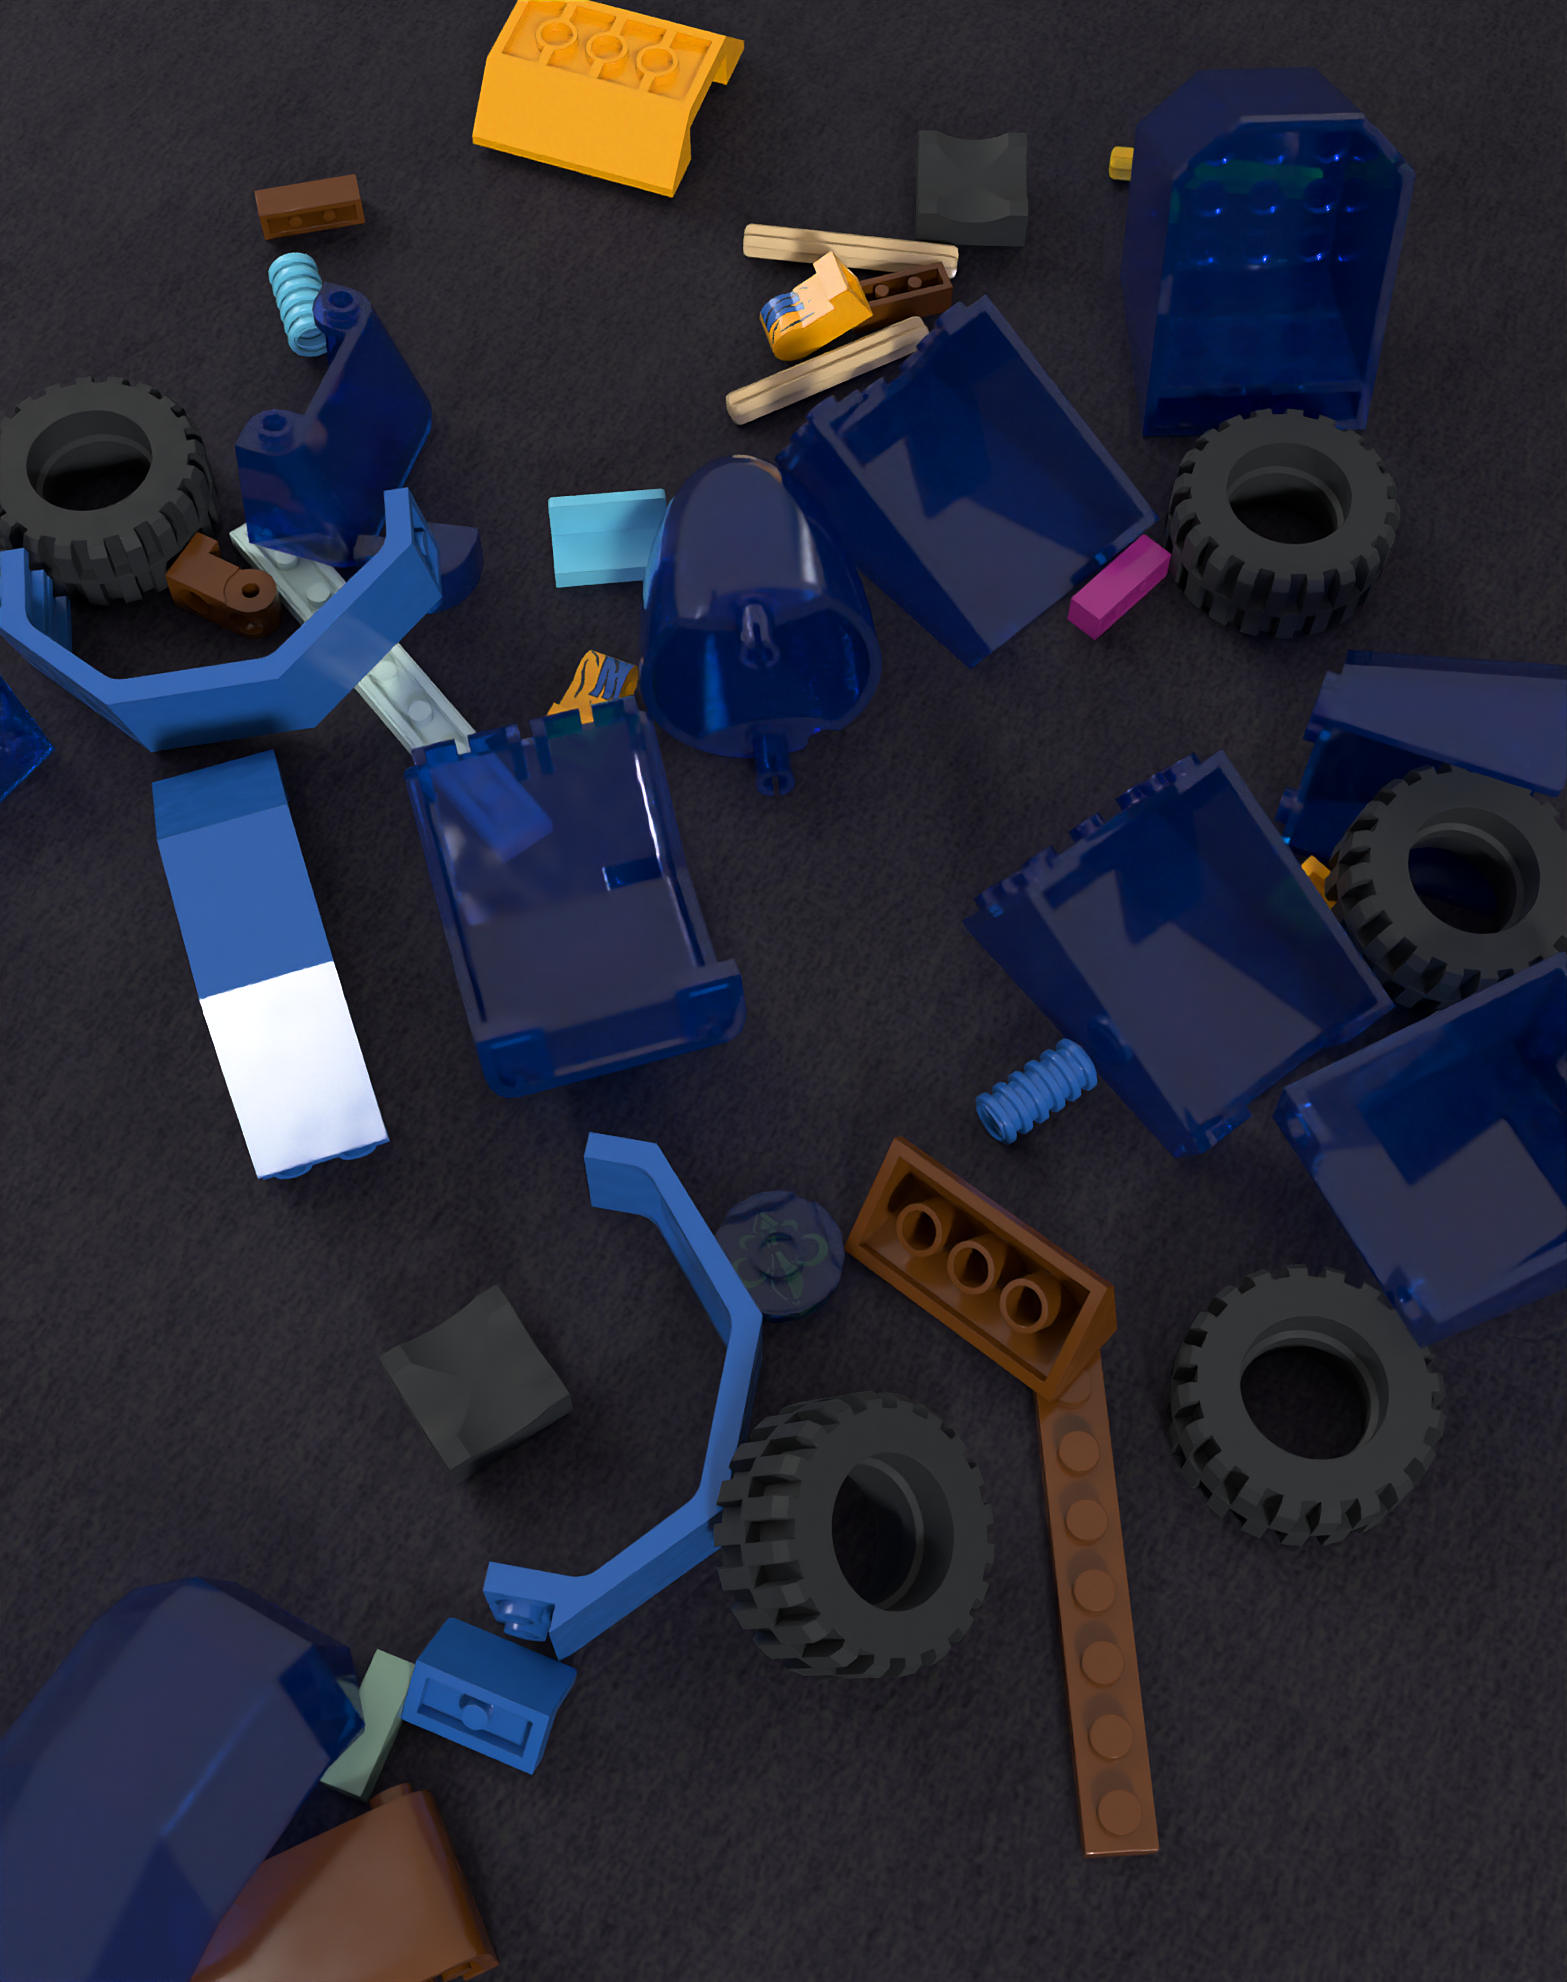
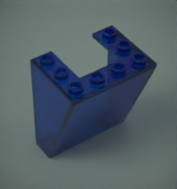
[765,295,1160,670]
[962,749,1395,1158]
[1272,951,1567,1349]

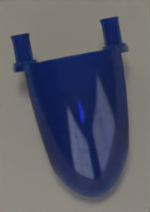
[638,454,882,796]

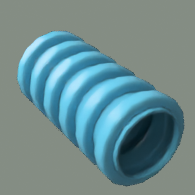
[268,252,338,357]

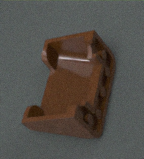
[148,1783,500,1982]

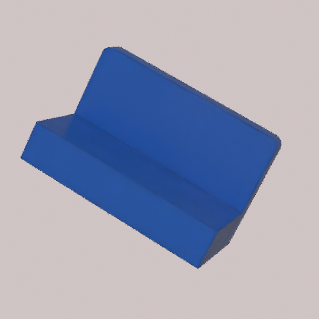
[400,1618,577,1775]

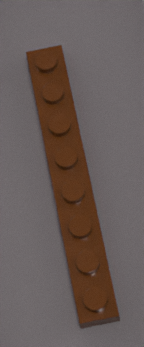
[1033,1350,1159,1858]

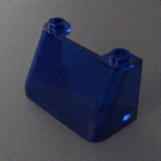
[235,281,432,567]

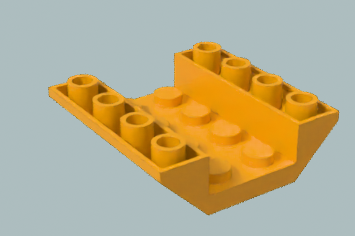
[472,0,744,198]

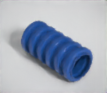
[976,1038,1097,1145]

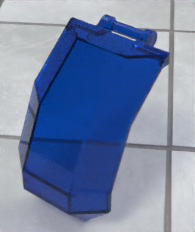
[0,1576,366,1982]

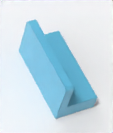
[548,489,672,588]

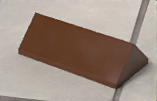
[843,1136,1117,1402]

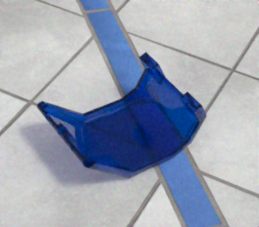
[404,695,747,1098]

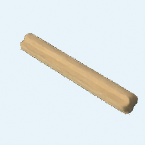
[743,223,959,279]
[726,316,929,425]

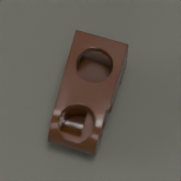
[165,532,283,639]

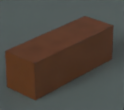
[254,174,365,240]
[851,261,953,334]

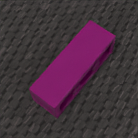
[1067,534,1172,640]

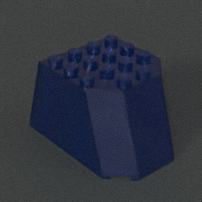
[1120,67,1416,436]

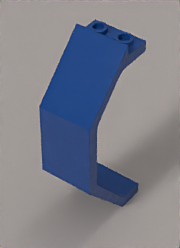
[0,487,442,752]
[152,749,390,1180]
[483,1132,763,1662]

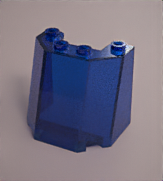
[1274,649,1567,916]

